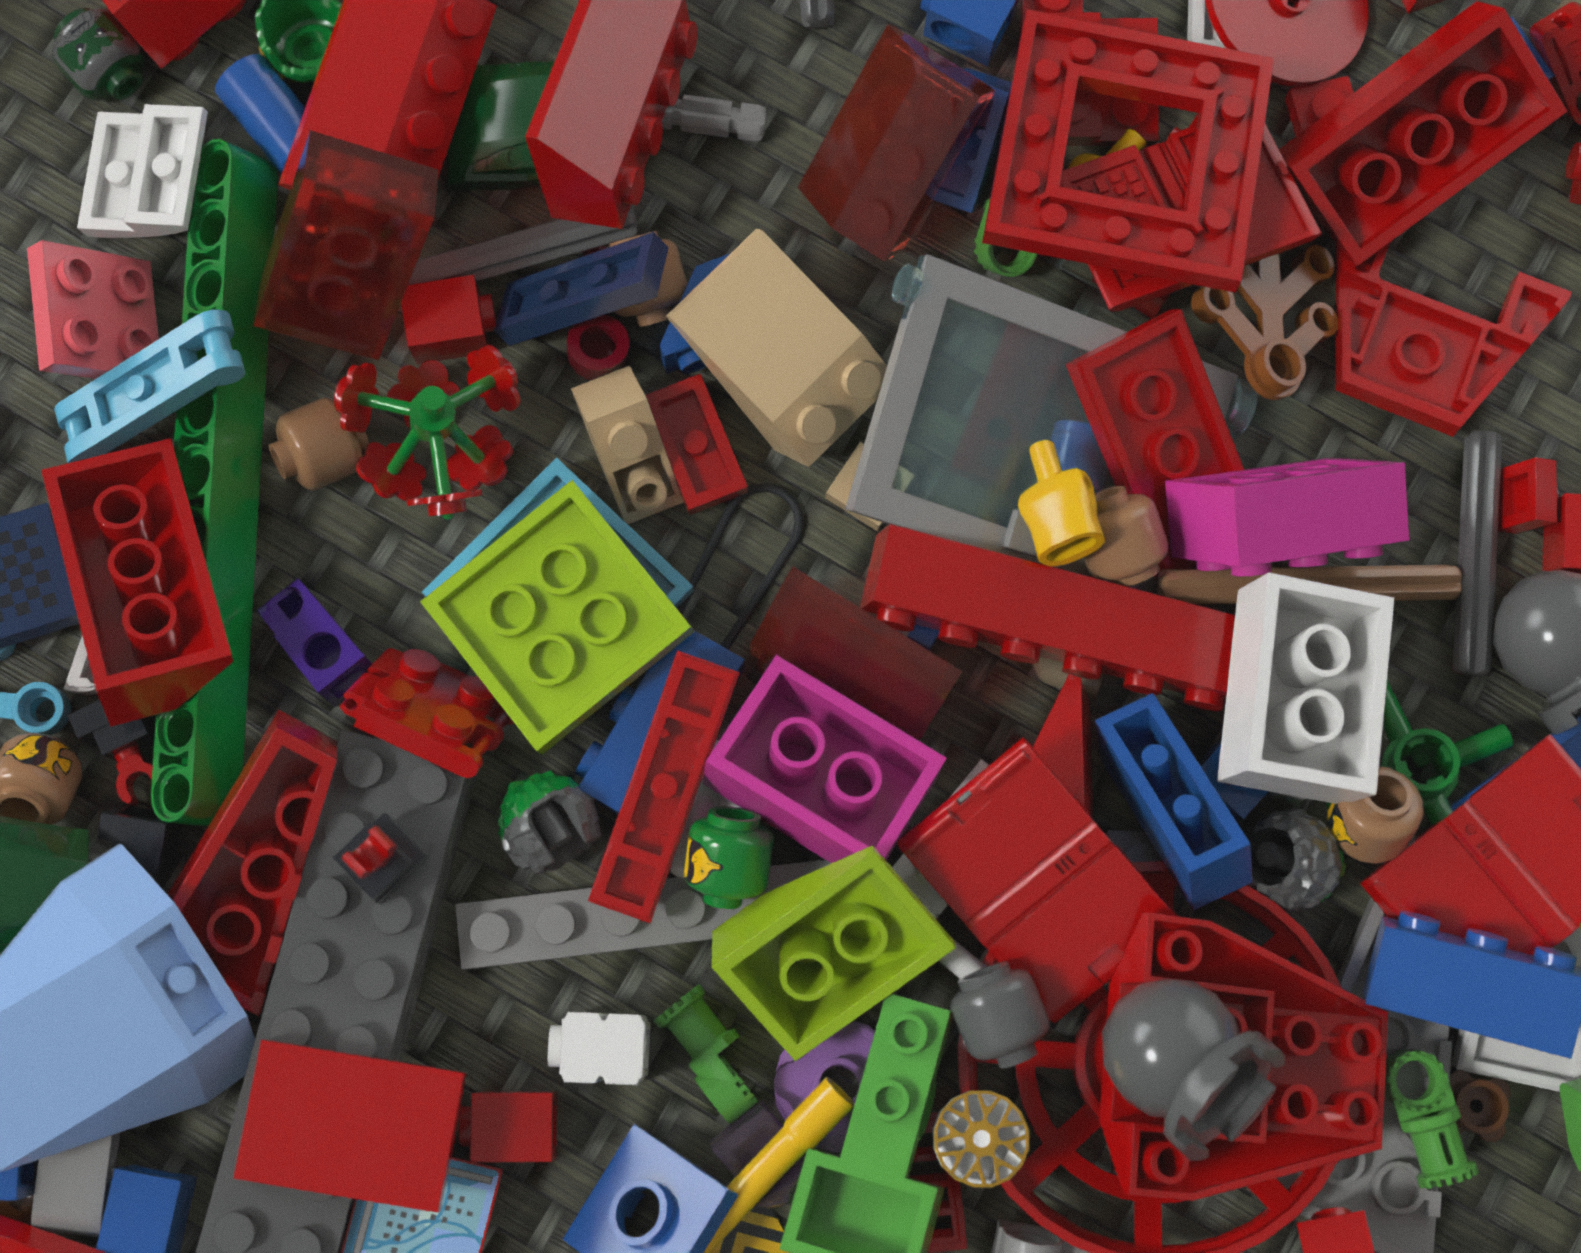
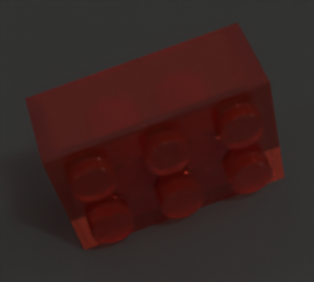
[254,130,438,360]

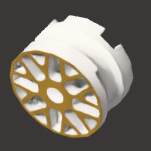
[933,1091,1029,1187]

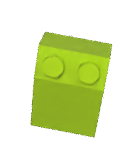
[712,845,956,1061]

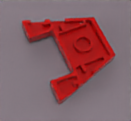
[1335,243,1572,437]

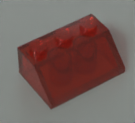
[797,24,996,262]
[750,567,962,741]

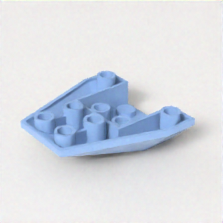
[0,844,255,1172]

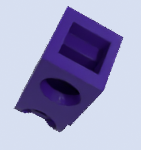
[257,578,373,708]

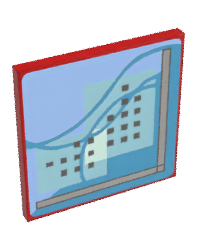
[341,1156,503,1253]

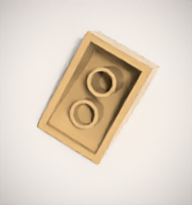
[666,228,887,467]

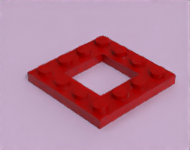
[982,9,1274,293]

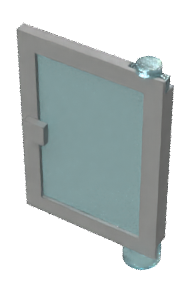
[845,255,1257,594]

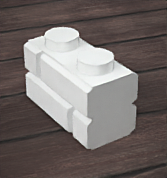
[548,1012,651,1085]

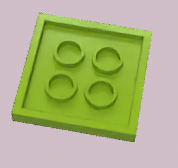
[420,480,695,754]

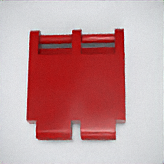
[340,648,515,778]

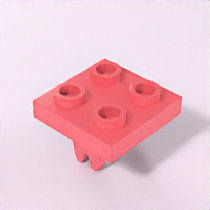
[27,240,159,379]

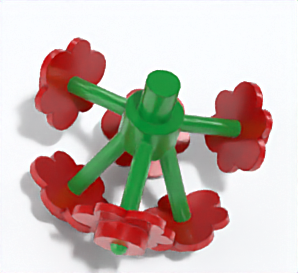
[334,345,521,520]

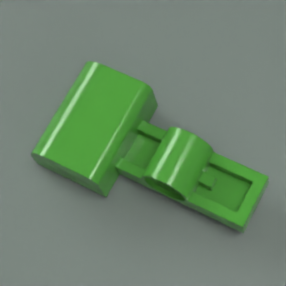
[780,994,953,1253]

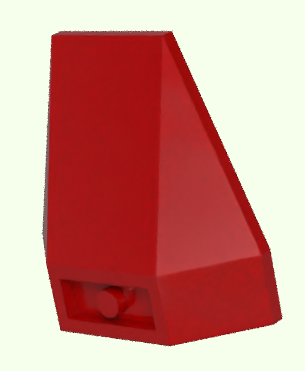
[1099,913,1388,1201]

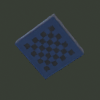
[0,503,79,649]

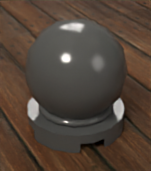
[1493,570,1581,735]
[1102,979,1286,1161]

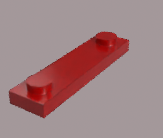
[588,650,740,923]

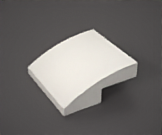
[77,104,208,238]

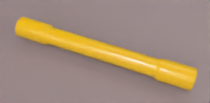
[704,1077,855,1253]

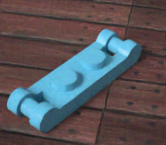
[54,309,246,463]

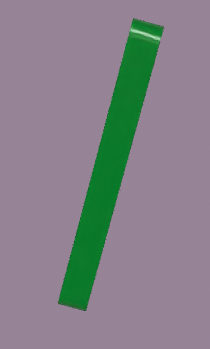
[151,139,278,826]

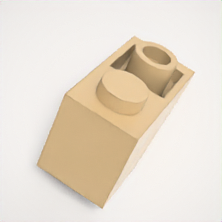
[571,366,684,524]

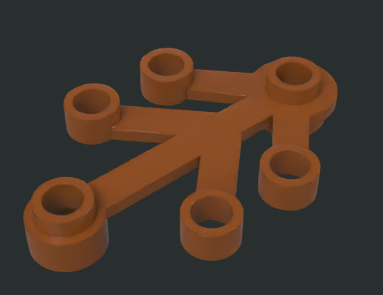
[1191,245,1338,401]

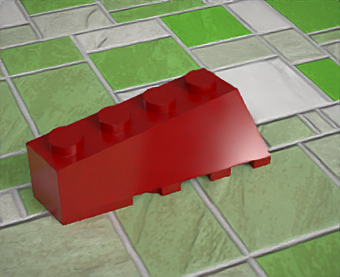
[167,710,337,1017]

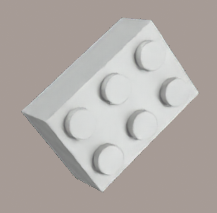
[1217,572,1394,804]

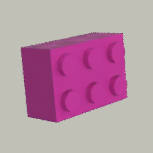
[1165,458,1409,576]
[703,655,947,863]

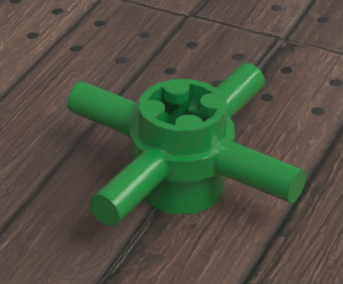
[1325,680,1513,826]

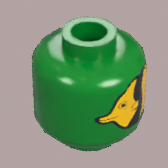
[684,806,774,909]

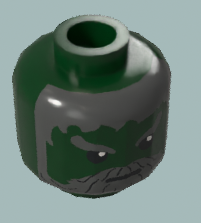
[52,8,147,101]

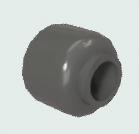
[950,961,1050,1068]

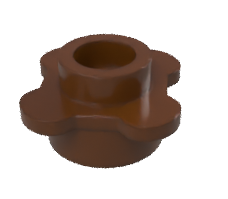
[1449,1070,1511,1142]

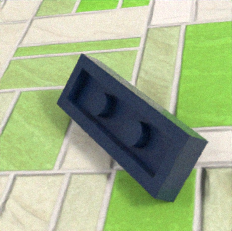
[494,232,669,346]

